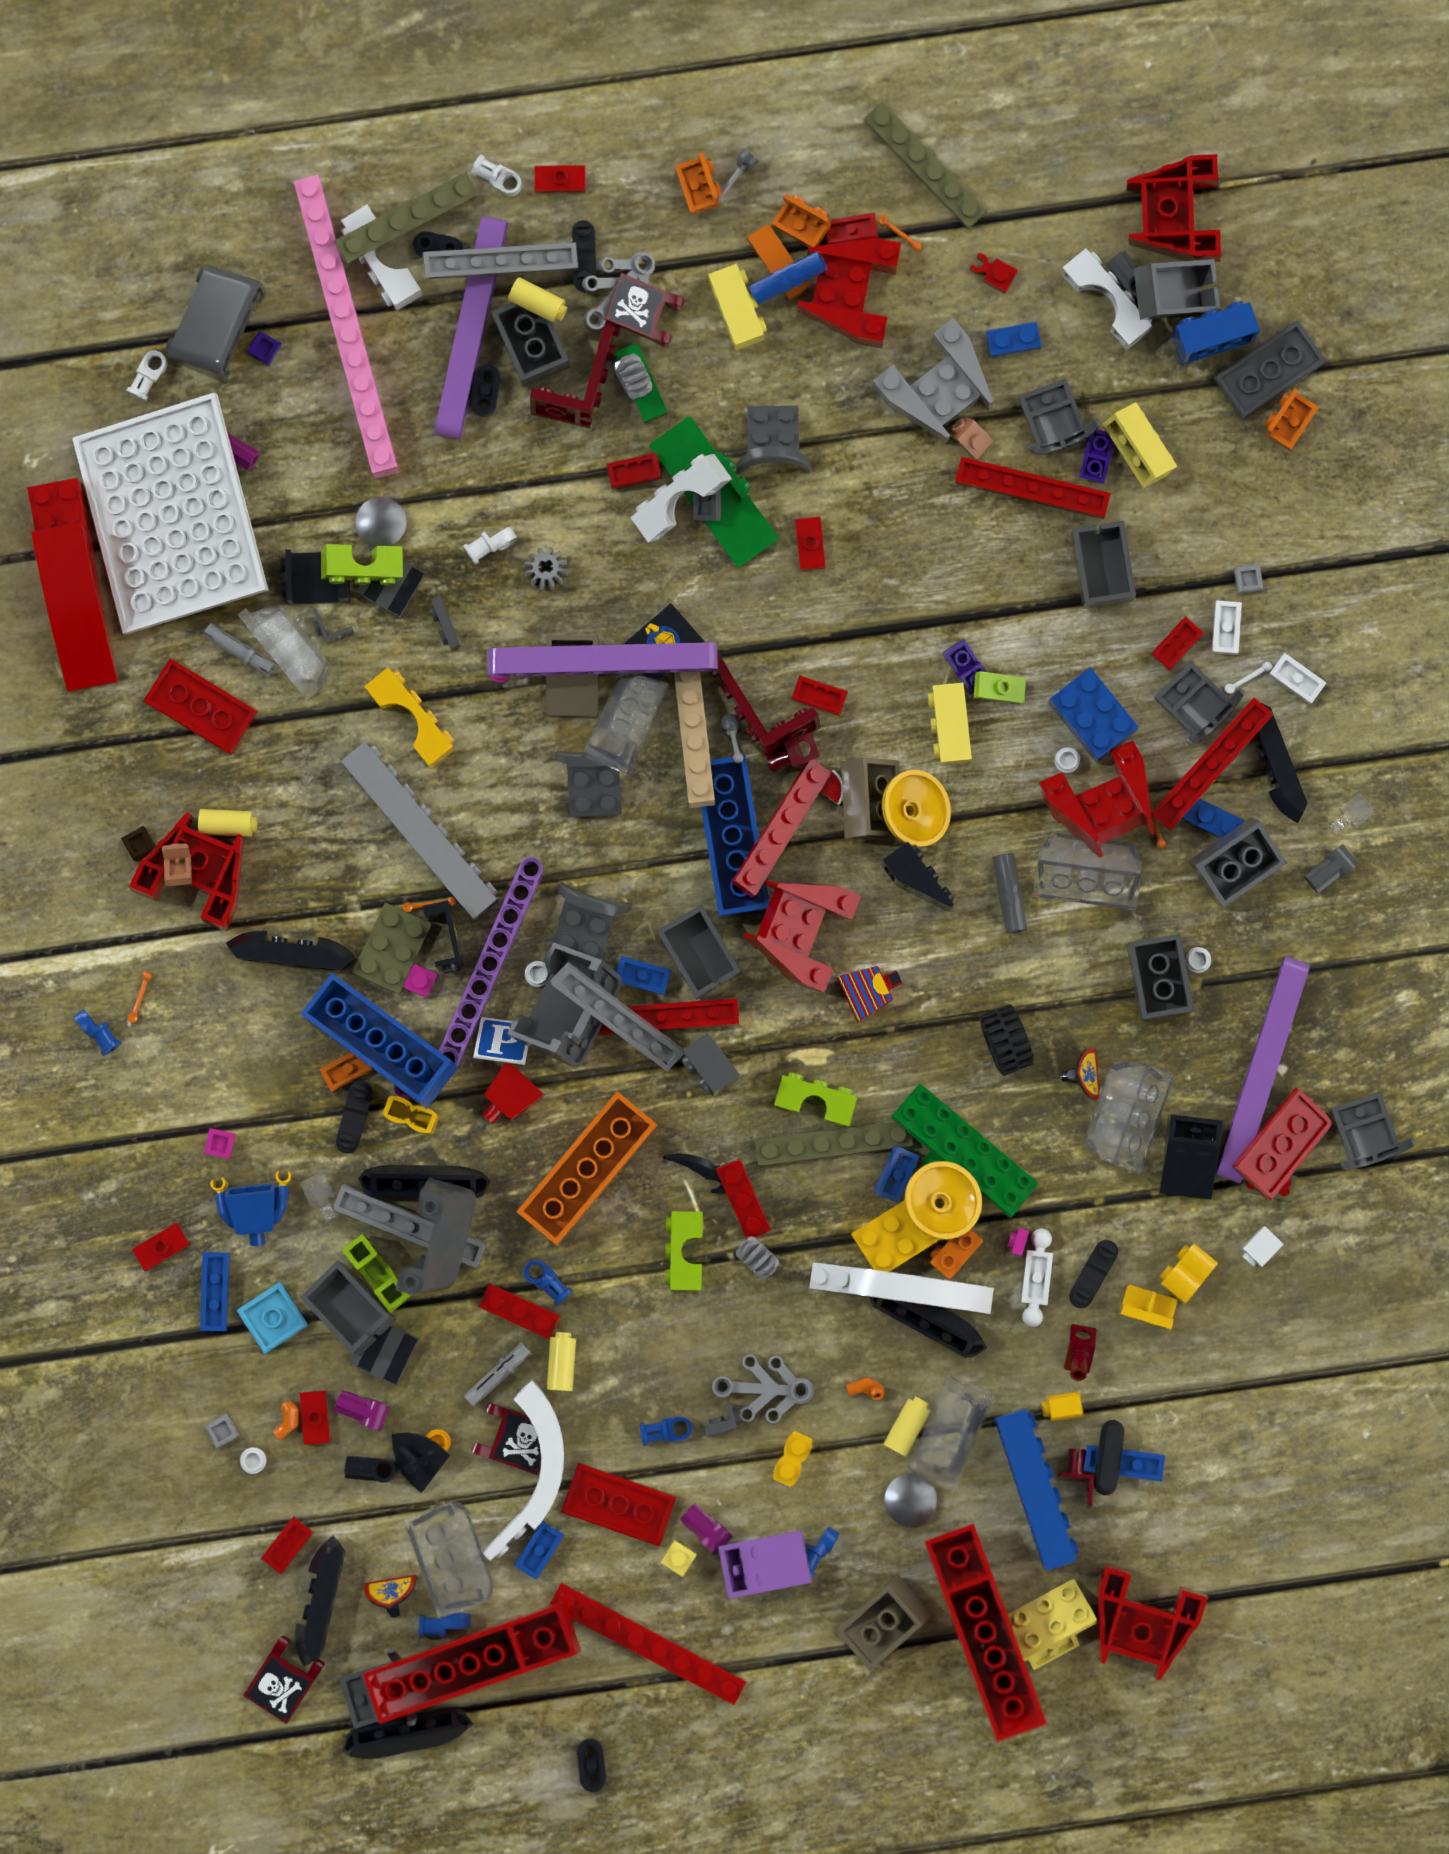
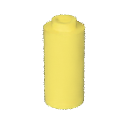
[508,277,568,323]
[198,809,258,837]
[547,1332,576,1391]
[883,1396,931,1457]

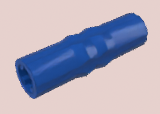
[749,251,827,305]

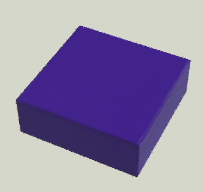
[246,330,282,366]

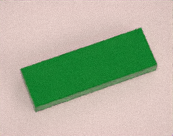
[614,343,668,424]

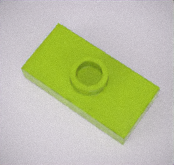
[974,671,1026,704]

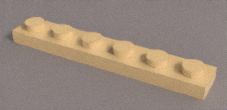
[674,672,715,808]

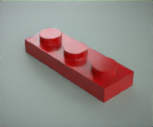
[716,1158,772,1239]
[478,1283,560,1340]

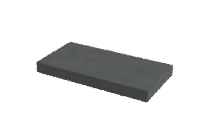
[1213,320,1327,420]

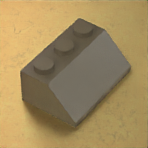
[841,758,899,840]

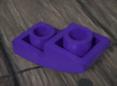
[1079,429,1114,483]
[942,639,986,698]

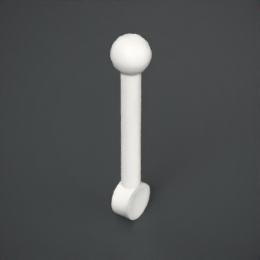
[1224,662,1272,694]

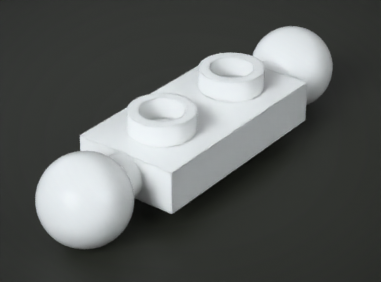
[1021,1228,1053,1327]

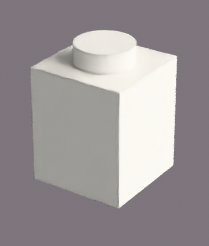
[1241,1226,1284,1267]

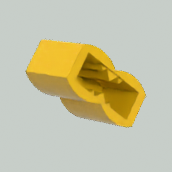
[382,1096,440,1135]
[1159,1243,1218,1304]
[1041,1391,1083,1422]
[773,1431,812,1487]

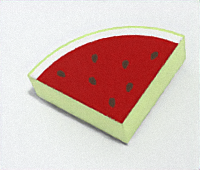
[820,769,843,806]

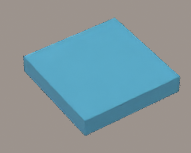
[236,1282,309,1354]

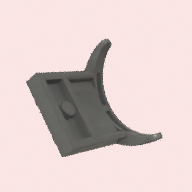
[1018,379,1100,455]
[736,406,812,474]
[1154,661,1244,745]
[555,747,631,817]
[552,882,632,960]
[1330,1092,1416,1170]
[339,1649,417,1729]

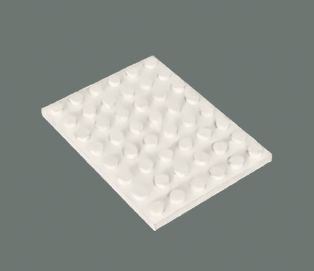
[72,393,269,635]

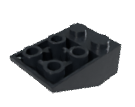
[881,842,954,912]
[1159,1114,1223,1200]

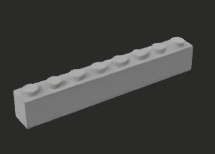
[341,742,498,921]

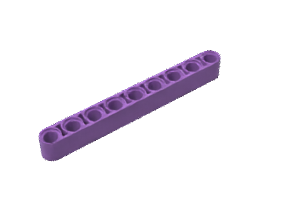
[434,216,508,440]
[487,643,718,677]
[439,857,544,1068]
[1216,956,1310,1183]

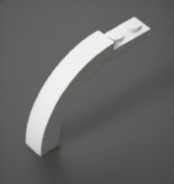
[809,1262,994,1314]
[483,1379,564,1561]

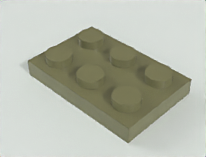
[352,903,432,995]

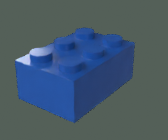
[1172,301,1260,366]
[1048,667,1139,763]

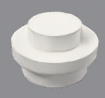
[1054,747,1080,773]
[1185,947,1211,973]
[525,961,551,987]
[240,1447,267,1474]

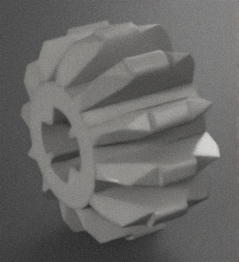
[615,353,652,399]
[525,547,568,591]
[736,1236,779,1280]

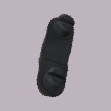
[572,220,597,293]
[336,1080,372,1154]
[1069,1240,1118,1309]
[1094,1420,1124,1495]

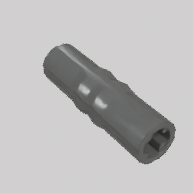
[992,853,1027,934]

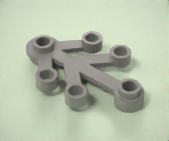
[582,251,655,330]
[712,1354,814,1424]

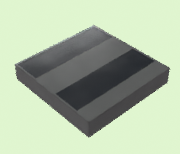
[356,561,426,619]
[350,1325,420,1386]

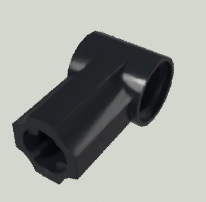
[345,1456,399,1483]

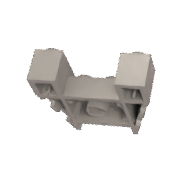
[872,318,993,444]

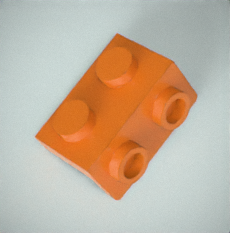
[675,152,722,215]
[771,194,831,247]
[1264,388,1319,451]
[929,1229,983,1279]

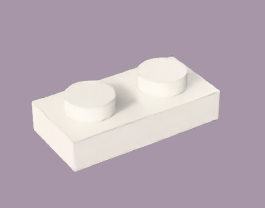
[1212,601,1242,655]
[1269,653,1326,705]

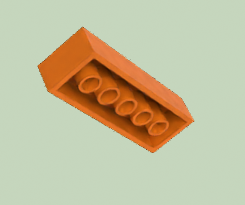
[517,1091,658,1246]

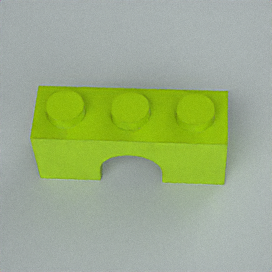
[321,544,403,585]
[774,1072,858,1128]
[665,1211,703,1291]
[342,1234,412,1312]

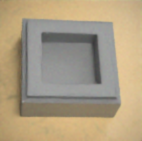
[1233,564,1263,594]
[204,1413,240,1449]

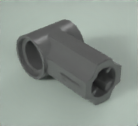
[1106,250,1138,302]
[1304,844,1359,894]

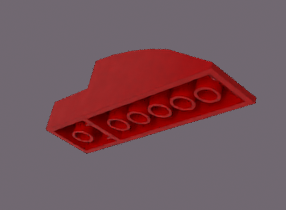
[27,478,118,692]
[924,1523,1048,1743]
[362,1601,582,1724]

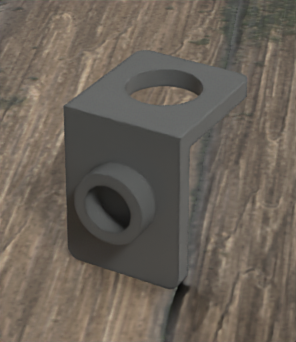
[312,608,355,645]

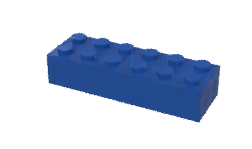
[701,755,769,919]
[300,973,458,1109]
[994,1408,1079,1571]

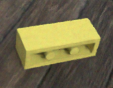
[708,264,767,351]
[1102,402,1178,488]
[927,683,972,766]

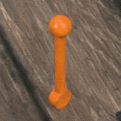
[878,215,922,251]
[1150,800,1167,849]
[403,896,456,913]
[127,971,152,1023]

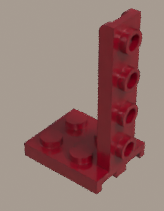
[530,321,621,429]
[710,653,821,757]

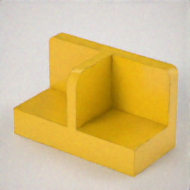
[1119,1285,1177,1330]

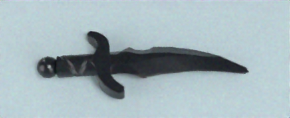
[663,1153,724,1193]

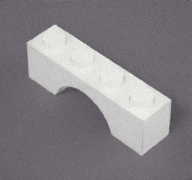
[341,205,422,311]
[1061,249,1152,351]
[630,454,732,542]

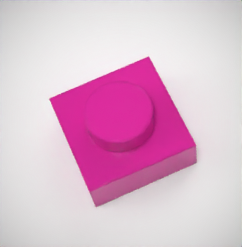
[403,964,438,998]
[204,1128,236,1159]
[1007,1228,1029,1256]

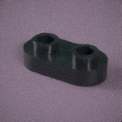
[413,231,464,258]
[471,365,501,417]
[577,1738,606,1792]

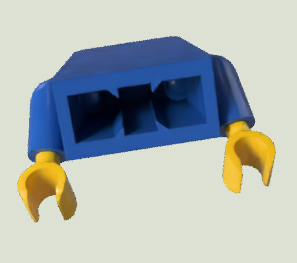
[210,1171,291,1246]

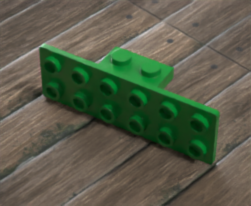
[649,416,779,568]
[891,1084,1038,1218]

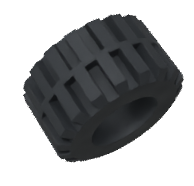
[980,1004,1034,1076]

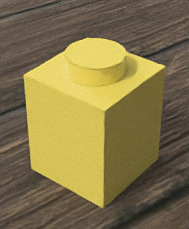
[661,1539,697,1577]

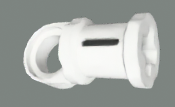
[471,155,522,197]
[126,351,168,401]
[463,527,518,565]

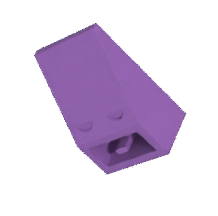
[718,1530,812,1599]

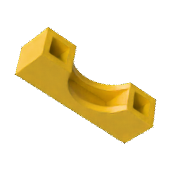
[364,667,455,769]

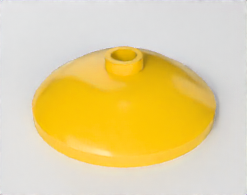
[882,770,951,847]
[904,1161,982,1240]

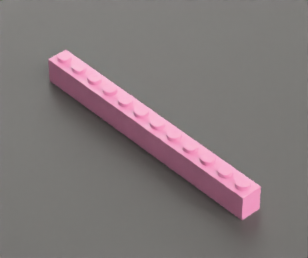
[294,175,399,479]

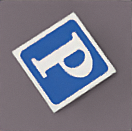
[473,1017,528,1065]

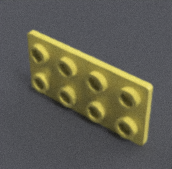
[1007,1579,1097,1670]

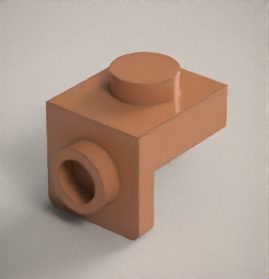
[949,417,993,460]
[162,844,192,886]

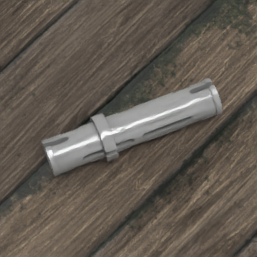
[203,623,276,677]
[463,1342,532,1407]

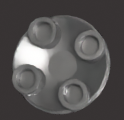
[355,497,407,547]
[884,1474,937,1526]

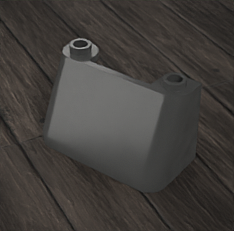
[165,265,266,384]
[507,942,622,1068]
[395,1178,477,1294]

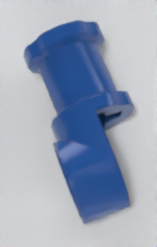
[73,1009,122,1056]
[523,1259,573,1307]
[640,1416,693,1446]
[805,1527,840,1577]
[419,1613,471,1639]

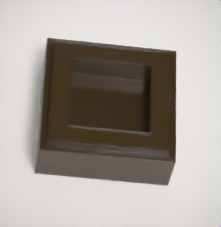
[121,826,156,861]

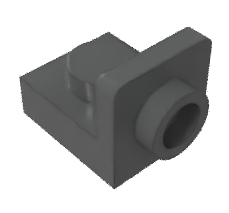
[704,1403,741,1436]

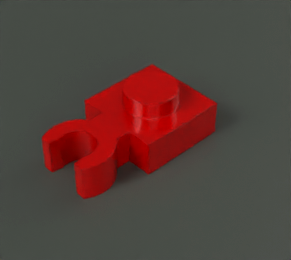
[970,253,1018,294]

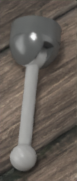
[718,149,759,204]
[720,714,743,763]

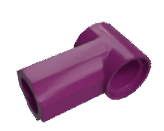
[227,431,260,472]
[334,1390,390,1431]
[679,1503,733,1556]

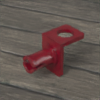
[767,733,820,772]
[1064,1324,1097,1381]
[1056,1448,1094,1508]

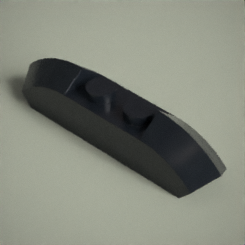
[1249,703,1308,823]
[226,931,356,972]
[358,1165,491,1199]
[870,1297,987,1358]
[295,1535,346,1667]
[342,1707,473,1759]

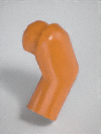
[845,1377,884,1401]
[272,1401,299,1441]

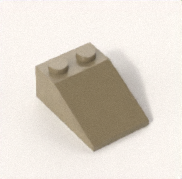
[836,1575,933,1671]

